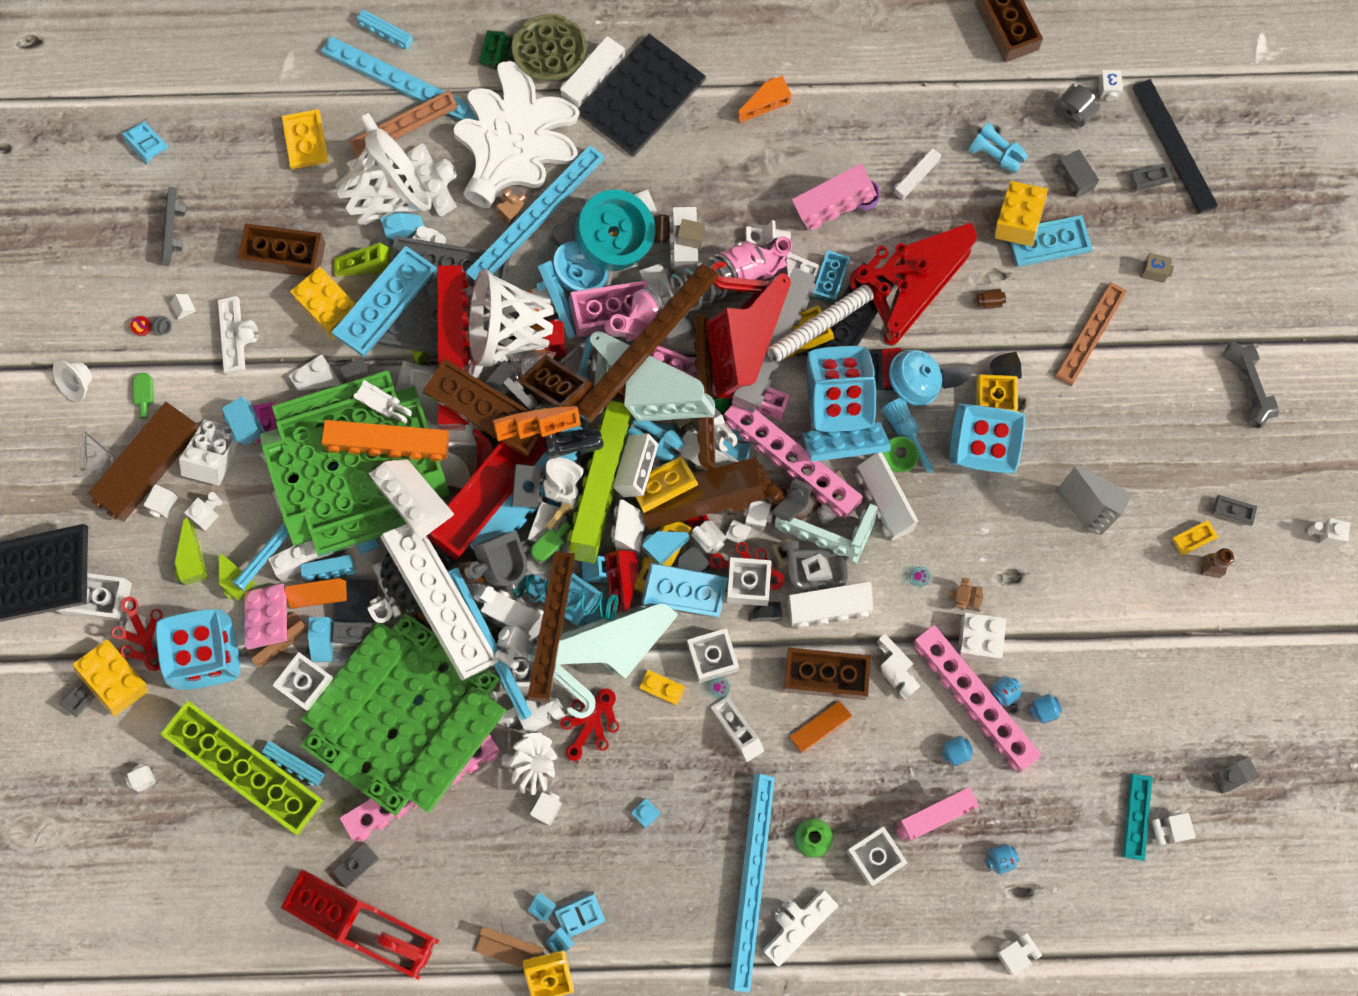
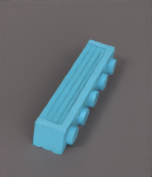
[357,10,413,50]
[262,741,325,786]

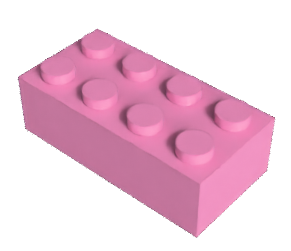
[792,163,877,231]
[568,281,648,337]

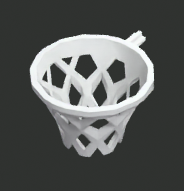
[335,113,432,225]
[468,269,553,377]

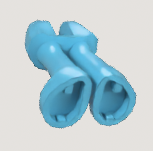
[968,122,1028,173]
[627,419,685,462]

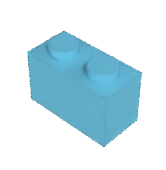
[222,396,265,446]

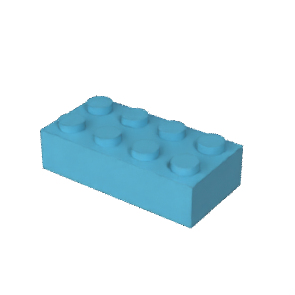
[812,250,850,304]
[300,555,357,583]

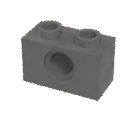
[511,465,544,509]

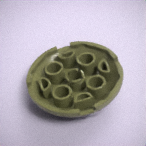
[512,14,587,81]

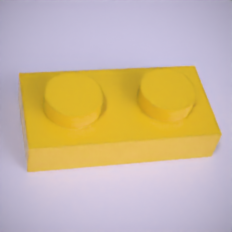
[1172,520,1218,556]
[639,670,685,706]

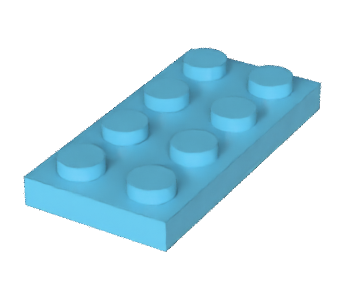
[1010,215,1093,267]
[802,422,891,462]
[641,563,728,617]
[518,573,601,627]

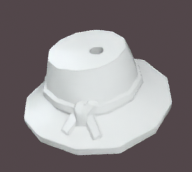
[53,359,92,402]

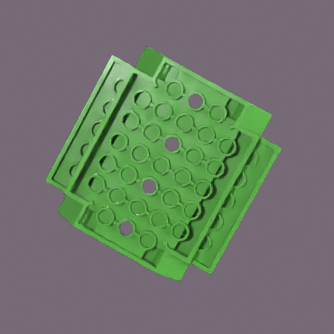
[260,370,451,557]
[300,613,507,816]

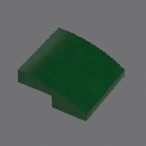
[479,30,516,70]

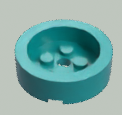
[574,189,655,271]

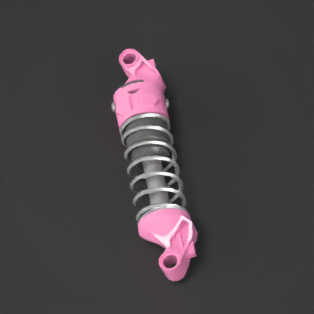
[604,236,792,342]

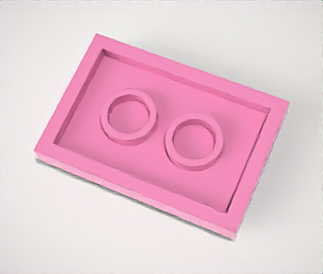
[245,584,287,649]

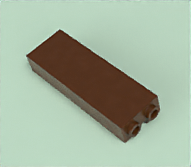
[88,401,199,522]
[642,457,767,530]

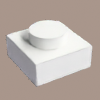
[726,520,751,547]

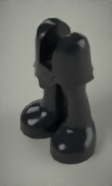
[544,429,604,460]

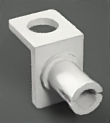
[745,220,791,248]

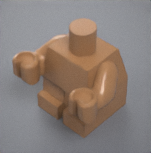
[494,188,526,225]
[949,578,984,612]

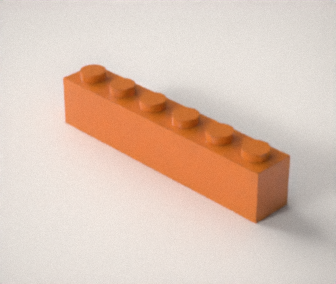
[322,420,450,462]

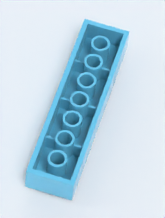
[468,426,584,553]

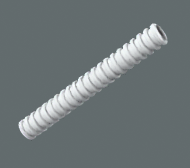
[767,285,874,363]

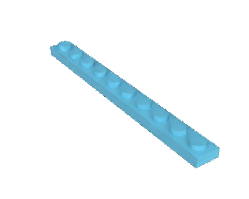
[322,36,478,121]
[466,145,605,283]
[728,774,775,993]

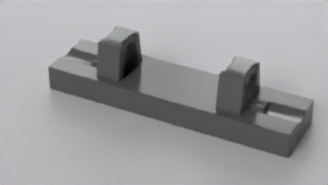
[161,187,186,266]

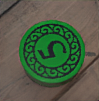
[713,396,732,415]

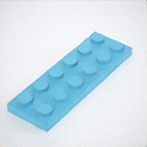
[332,246,437,357]

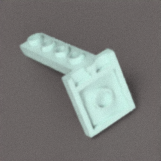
[775,504,878,564]

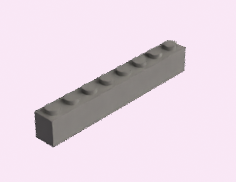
[732,267,817,413]

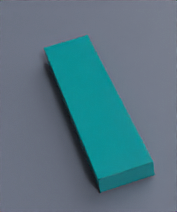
[1122,774,1153,861]

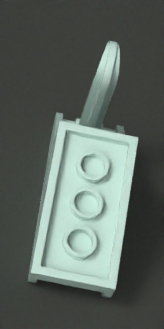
[590,331,715,422]
[526,604,678,718]

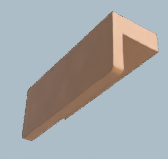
[246,612,308,669]
[476,926,545,969]

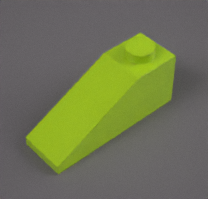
[334,243,392,277]
[174,518,209,586]

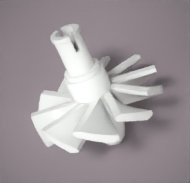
[501,733,557,795]

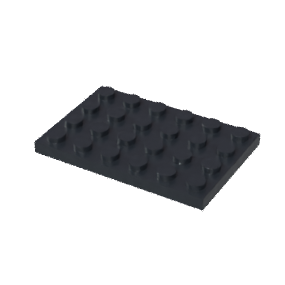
[578,33,706,157]
[0,524,88,622]

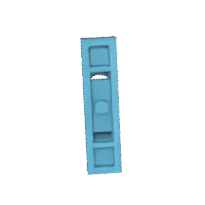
[536,260,576,339]

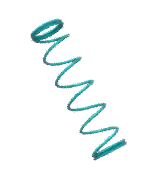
[513,575,618,621]

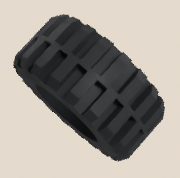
[380,540,462,613]

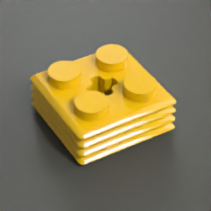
[976,374,1018,412]
[523,951,574,996]

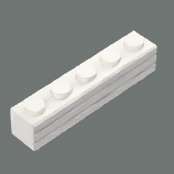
[893,148,941,201]
[466,583,497,604]

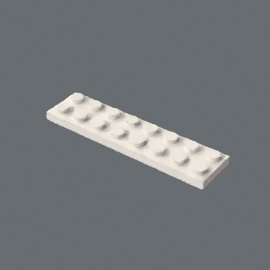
[380,524,499,681]

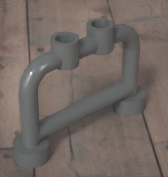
[782,541,848,592]

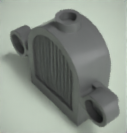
[465,530,532,591]

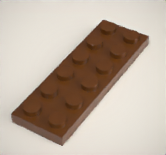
[422,359,541,457]

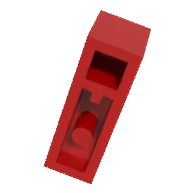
[605,550,639,614]

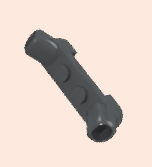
[1223,342,1279,428]

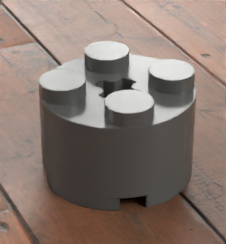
[1055,84,1100,130]

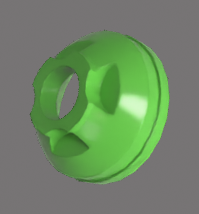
[882,436,919,473]
[794,819,833,858]

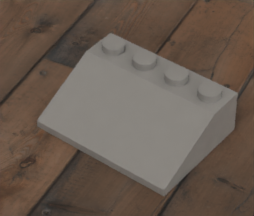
[1057,464,1132,535]

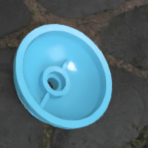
[553,241,608,292]
[889,350,942,406]

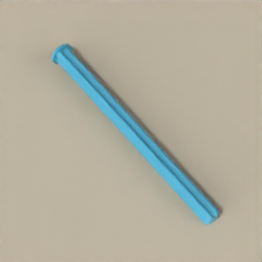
[231,462,339,591]
[448,567,532,720]

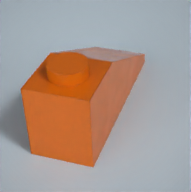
[738,76,792,123]

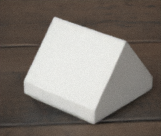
[170,294,196,320]

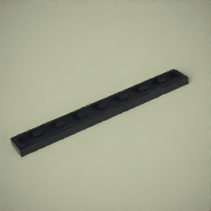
[1132,78,1218,214]

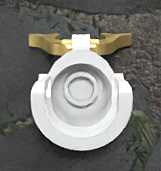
[543,457,583,530]

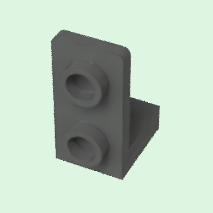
[773,478,813,522]

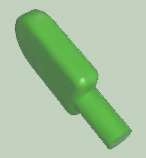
[133,373,154,419]
[531,522,572,562]

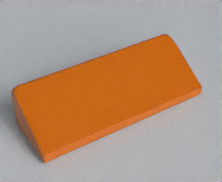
[285,578,347,609]
[790,701,852,754]

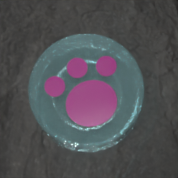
[910,566,931,587]
[709,677,730,699]

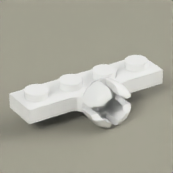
[407,143,457,217]
[218,296,259,375]
[762,889,838,967]

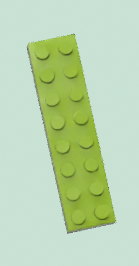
[568,401,632,564]
[160,700,325,836]

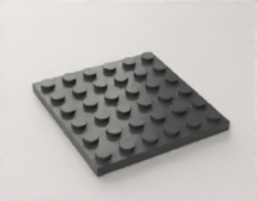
[376,236,510,360]

